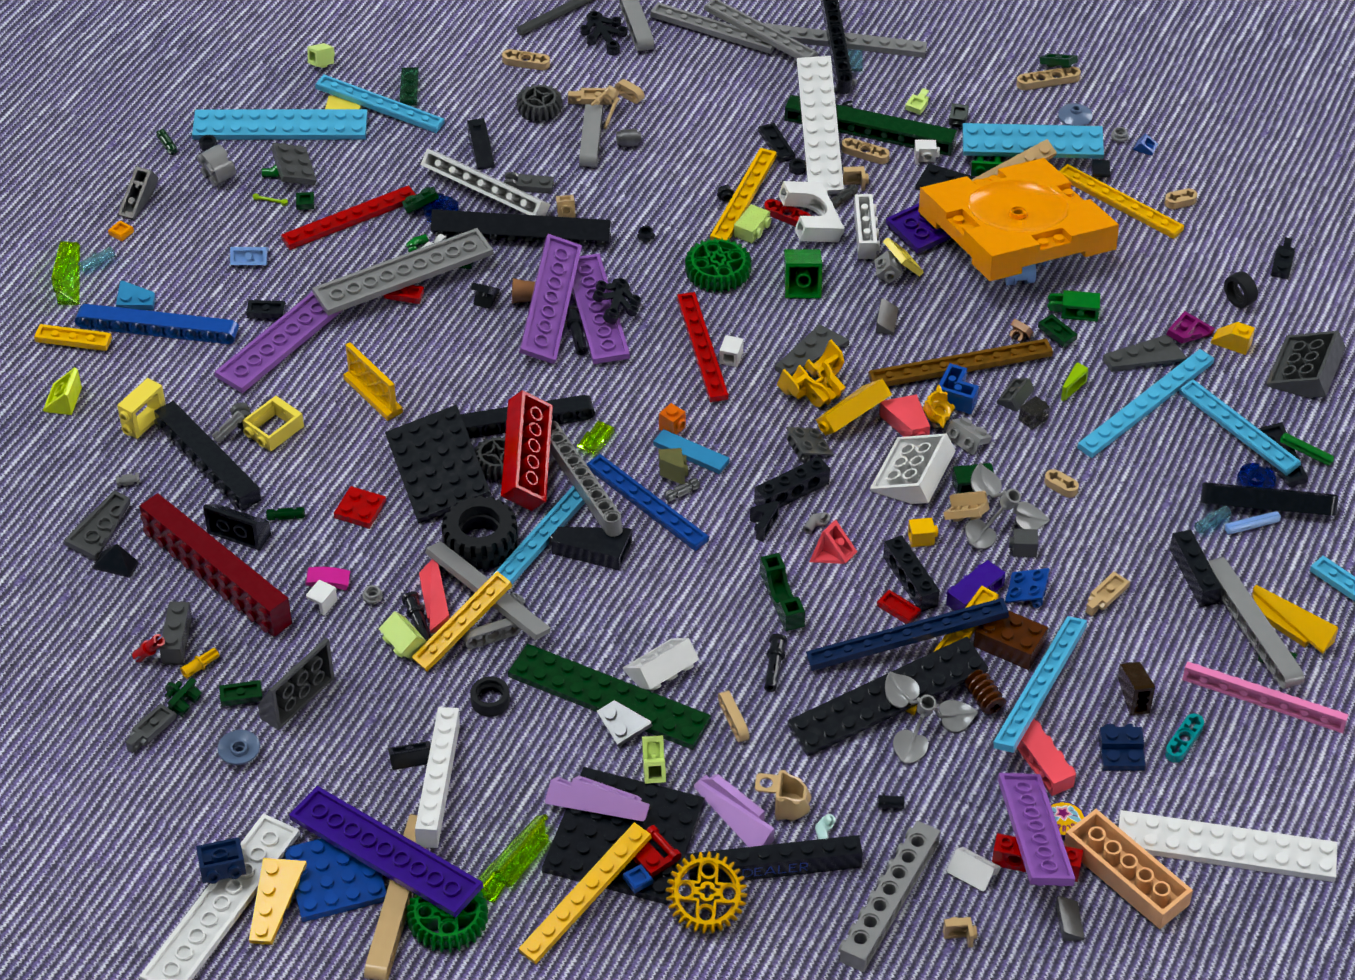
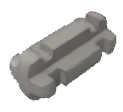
[116,472,140,487]

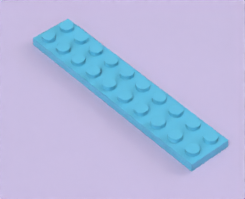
[192,109,368,140]

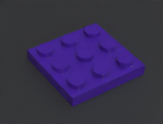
[886,203,951,254]

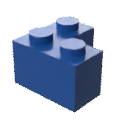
[939,363,979,414]

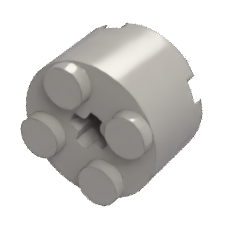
[196,144,236,187]

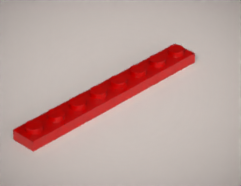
[281,185,416,250]
[677,292,728,403]

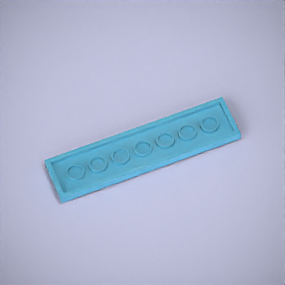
[962,123,1104,159]

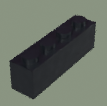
[1170,529,1222,607]

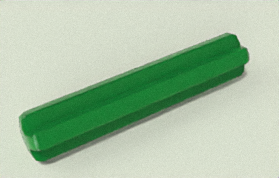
[1280,433,1334,466]

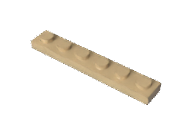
[972,139,1057,181]

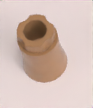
[512,278,535,303]

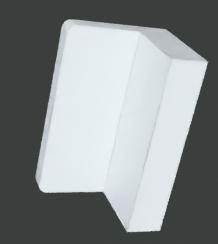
[947,847,1001,891]

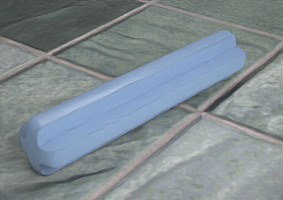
[1225,511,1281,535]

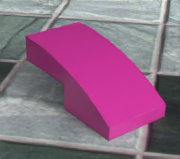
[305,567,350,591]

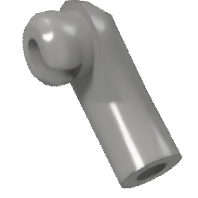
[803,512,830,534]

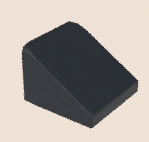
[1091,159,1110,178]

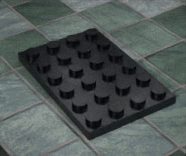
[385,404,492,523]

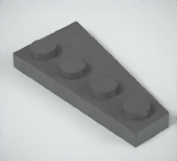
[775,324,849,376]
[1102,335,1187,372]
[64,490,130,561]

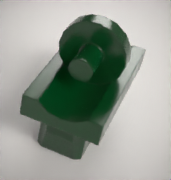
[165,677,202,717]

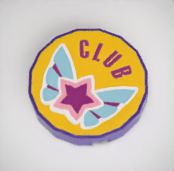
[1051,801,1085,841]

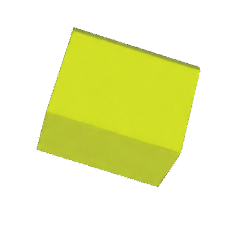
[43,367,82,415]

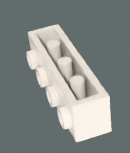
[854,194,880,259]

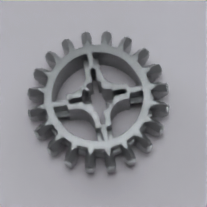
[516,84,563,122]
[474,435,505,482]

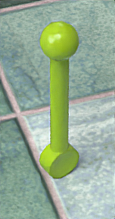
[252,193,288,206]

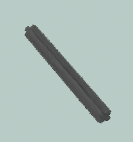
[517,0,593,36]

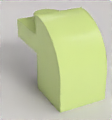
[642,735,666,784]

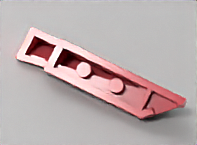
[419,559,449,634]

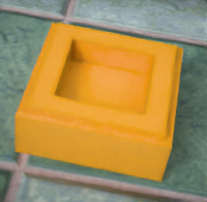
[108,220,134,241]

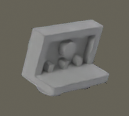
[945,417,992,455]

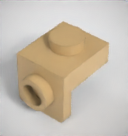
[843,166,869,191]
[943,917,977,947]

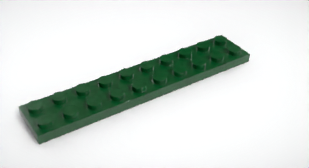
[508,643,711,750]

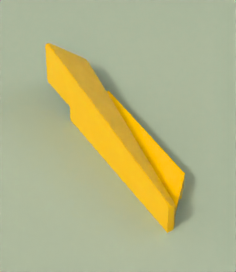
[1252,585,1338,654]

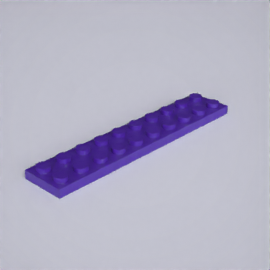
[289,786,484,918]

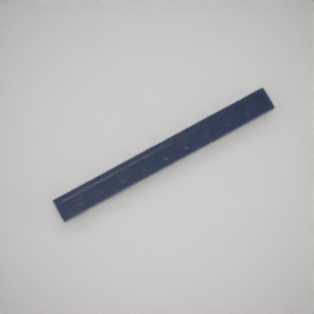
[806,598,1009,671]

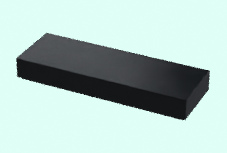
[758,123,795,163]

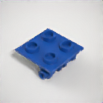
[1005,568,1050,608]

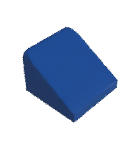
[1133,133,1158,156]

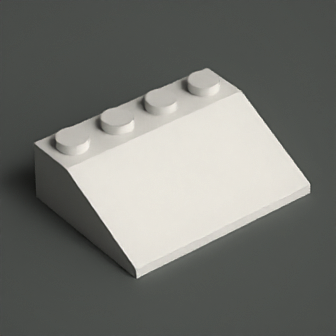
[870,433,956,504]

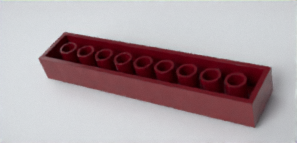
[139,493,292,637]

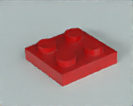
[334,486,386,529]

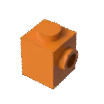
[659,403,686,435]

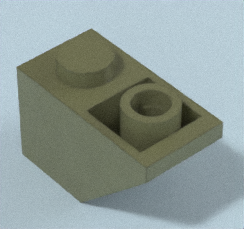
[658,448,688,484]

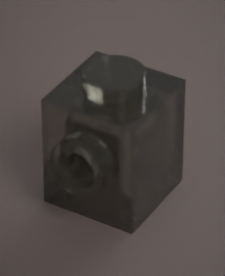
[1018,396,1050,430]

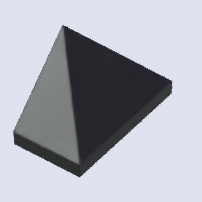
[93,544,139,578]

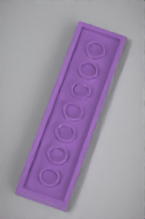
[519,234,582,364]
[572,253,630,364]
[214,292,343,393]
[998,773,1075,886]

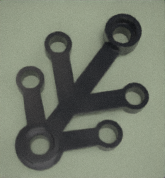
[580,11,627,55]
[592,278,642,324]

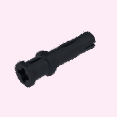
[566,305,588,355]
[401,592,431,641]
[764,633,788,692]

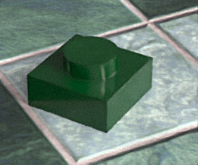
[296,192,315,210]

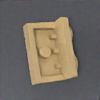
[943,491,990,522]

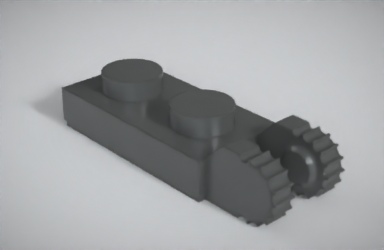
[504,172,554,194]

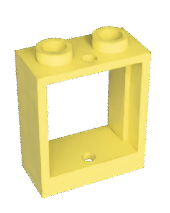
[117,378,166,439]
[242,396,304,452]

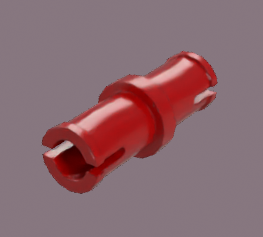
[132,634,165,662]

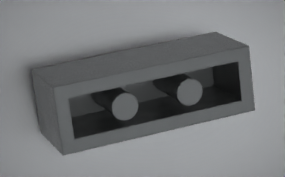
[159,601,192,665]

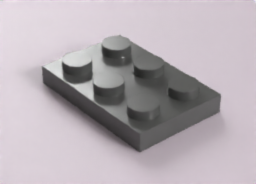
[271,143,317,186]

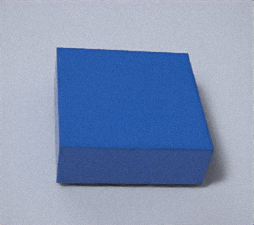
[623,864,653,893]

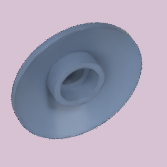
[1058,103,1093,126]
[218,730,260,765]

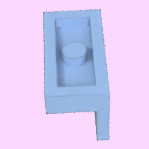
[230,247,269,265]

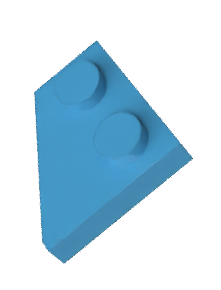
[116,281,156,310]

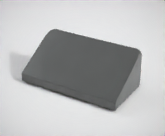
[876,298,899,335]
[997,378,1034,411]
[1055,896,1085,941]

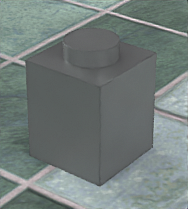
[1009,529,1038,557]

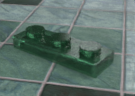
[400,67,419,106]

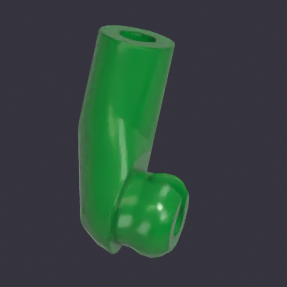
[262,164,280,177]
[406,234,429,252]

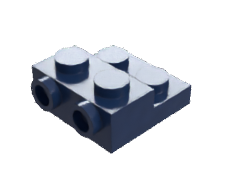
[1098,724,1146,771]
[196,837,246,884]

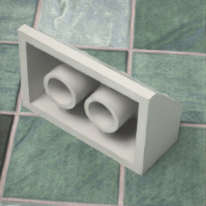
[623,638,699,691]

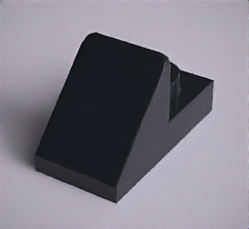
[471,282,500,309]
[750,501,780,542]

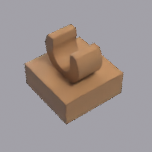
[1009,318,1034,343]

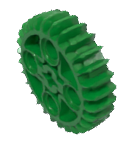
[685,238,751,293]
[407,891,488,953]

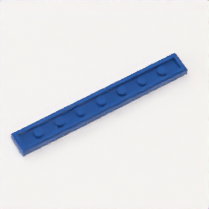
[586,454,709,551]

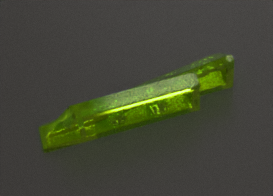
[51,241,80,305]
[477,814,549,903]

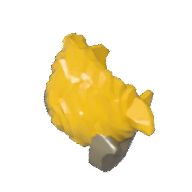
[923,385,955,429]

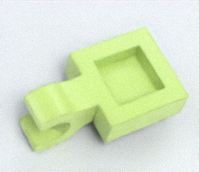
[905,88,929,115]

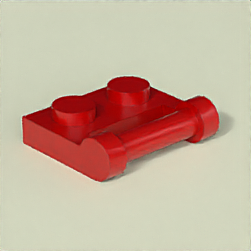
[633,825,682,878]

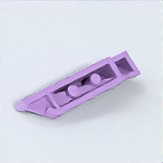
[694,774,775,847]
[545,776,650,821]

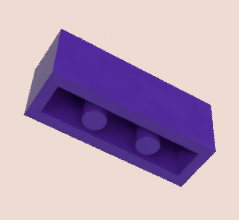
[946,560,1006,611]

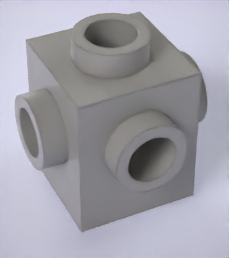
[874,250,903,283]

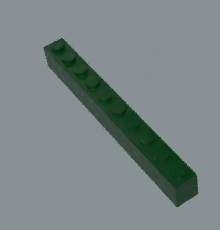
[784,95,957,156]

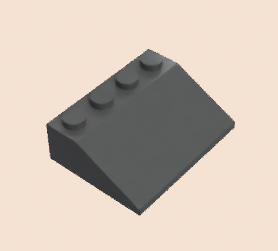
[1266,330,1346,398]
[258,638,335,730]

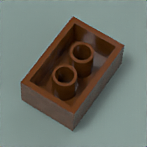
[973,610,1048,670]

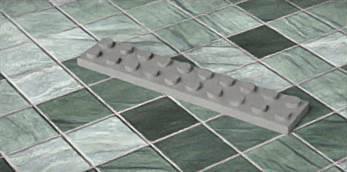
[312,228,494,316]

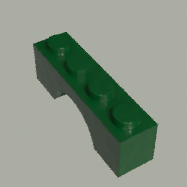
[760,553,805,632]

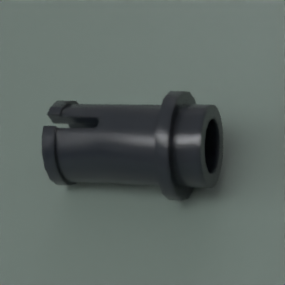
[877,793,904,810]

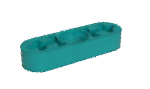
[1165,713,1204,763]

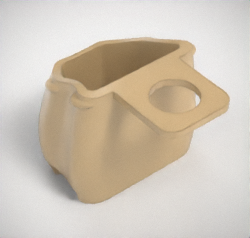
[755,770,812,822]

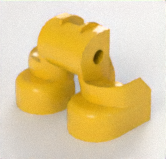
[777,339,846,407]

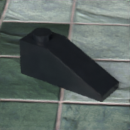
[467,118,495,170]

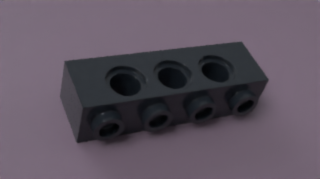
[754,457,830,508]
[883,535,940,612]

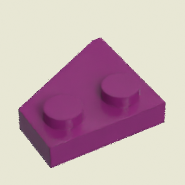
[1166,311,1215,344]

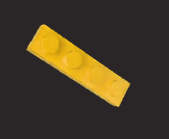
[34,324,112,351]

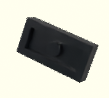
[246,300,286,319]

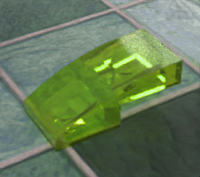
[577,420,615,455]

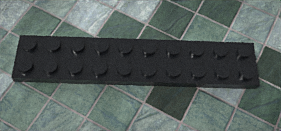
[787,636,988,757]

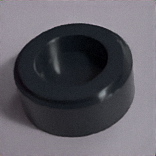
[199,135,217,151]
[789,158,806,175]

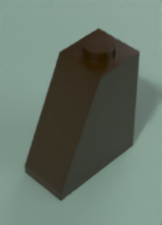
[1118,662,1155,716]

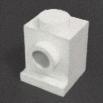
[914,140,940,164]

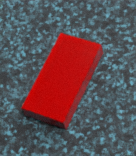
[877,590,921,624]

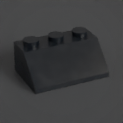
[203,504,271,551]

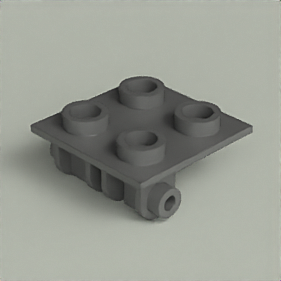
[786,427,833,463]

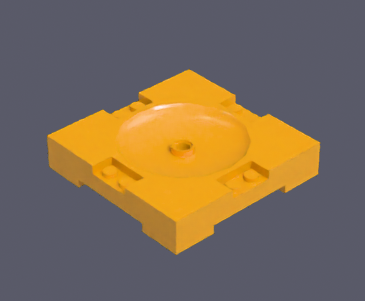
[919,158,1119,281]

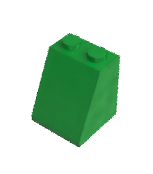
[784,249,822,298]

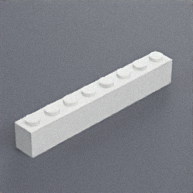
[420,149,551,216]
[415,707,460,848]

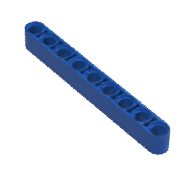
[75,304,239,344]

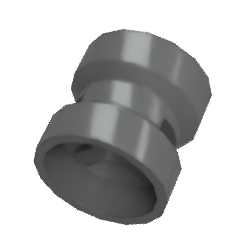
[230,402,251,429]

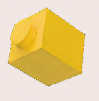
[908,518,938,547]

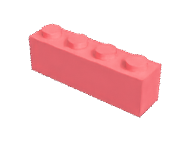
[1017,719,1076,796]

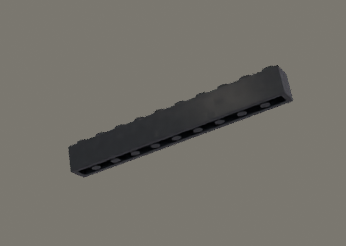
[430,209,612,247]

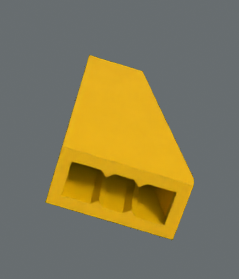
[815,378,892,436]

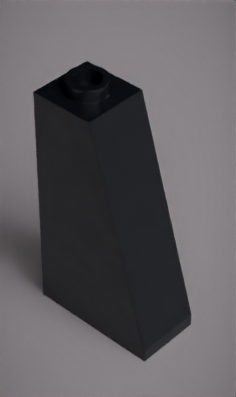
[549,527,632,570]

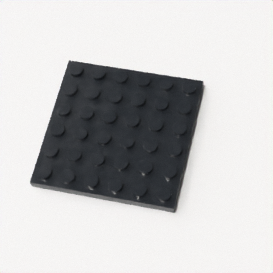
[542,767,705,905]

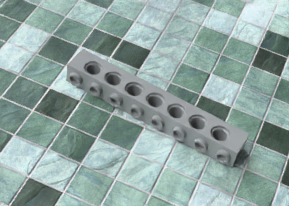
[838,821,941,972]

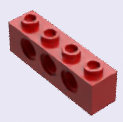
[992,833,1083,882]

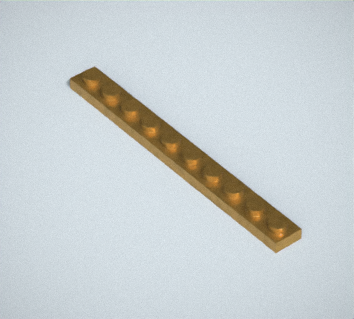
[868,338,1053,386]

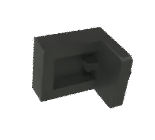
[949,103,969,128]

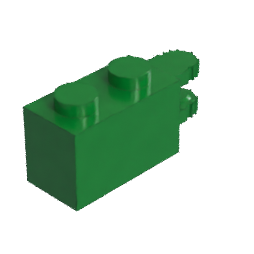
[1047,290,1100,322]

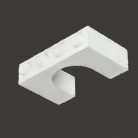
[778,181,844,242]

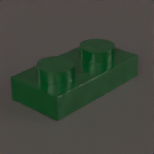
[1039,53,1078,68]
[402,186,439,214]
[1038,314,1078,348]
[219,680,263,707]

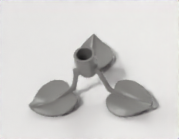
[965,463,1050,549]
[885,671,978,764]

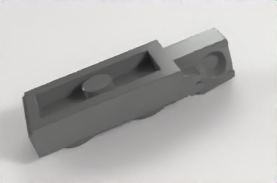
[125,704,177,753]

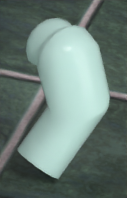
[815,814,836,839]

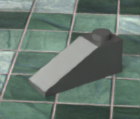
[117,166,159,220]

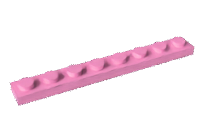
[1182,661,1349,733]

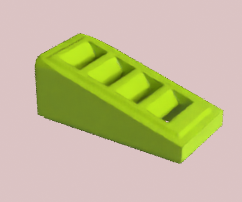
[1061,362,1088,401]

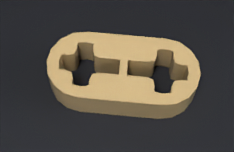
[615,79,645,104]
[1164,188,1198,209]
[1044,469,1079,498]

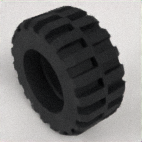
[442,495,518,570]

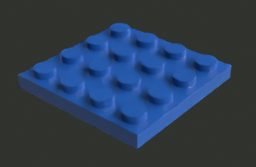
[285,838,387,922]

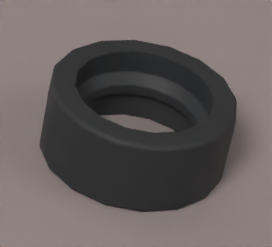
[1224,271,1258,308]
[470,676,510,717]

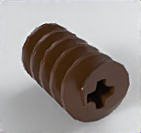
[965,669,1006,714]

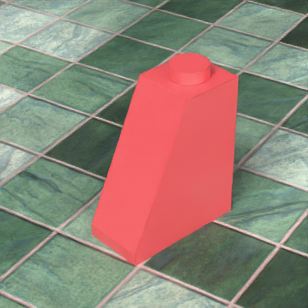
[879,394,930,437]

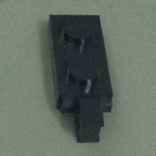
[1270,237,1295,279]

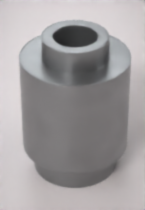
[616,129,641,147]

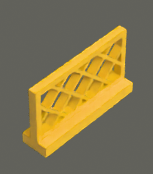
[343,342,403,421]

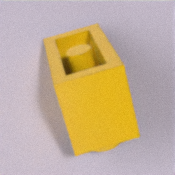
[1211,322,1255,355]

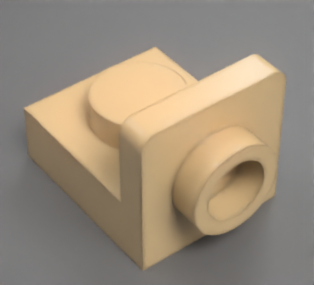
[556,195,576,218]

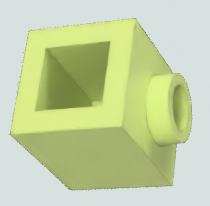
[307,43,335,68]

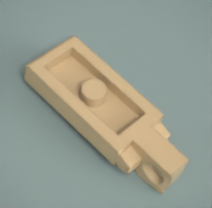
[568,88,613,105]
[1085,572,1130,616]

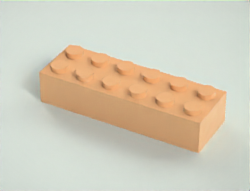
[1064,809,1193,929]

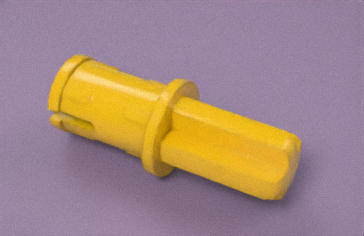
[180,648,220,679]

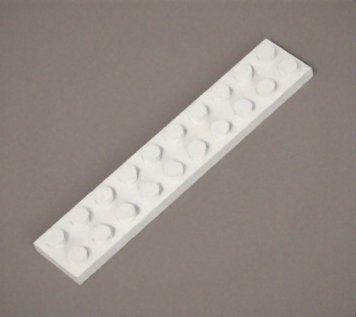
[797,56,844,195]
[1118,810,1337,882]
[139,814,300,980]

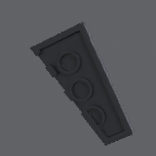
[1258,422,1308,487]

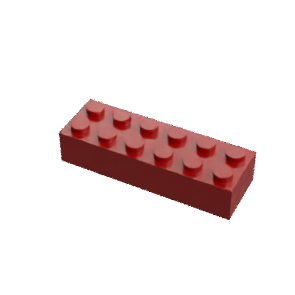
[501,390,553,511]

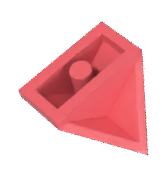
[809,520,858,564]

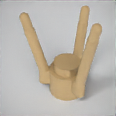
[591,85,620,129]

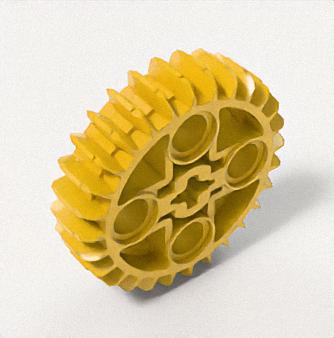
[666,851,747,934]

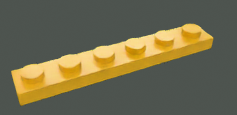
[412,571,513,672]

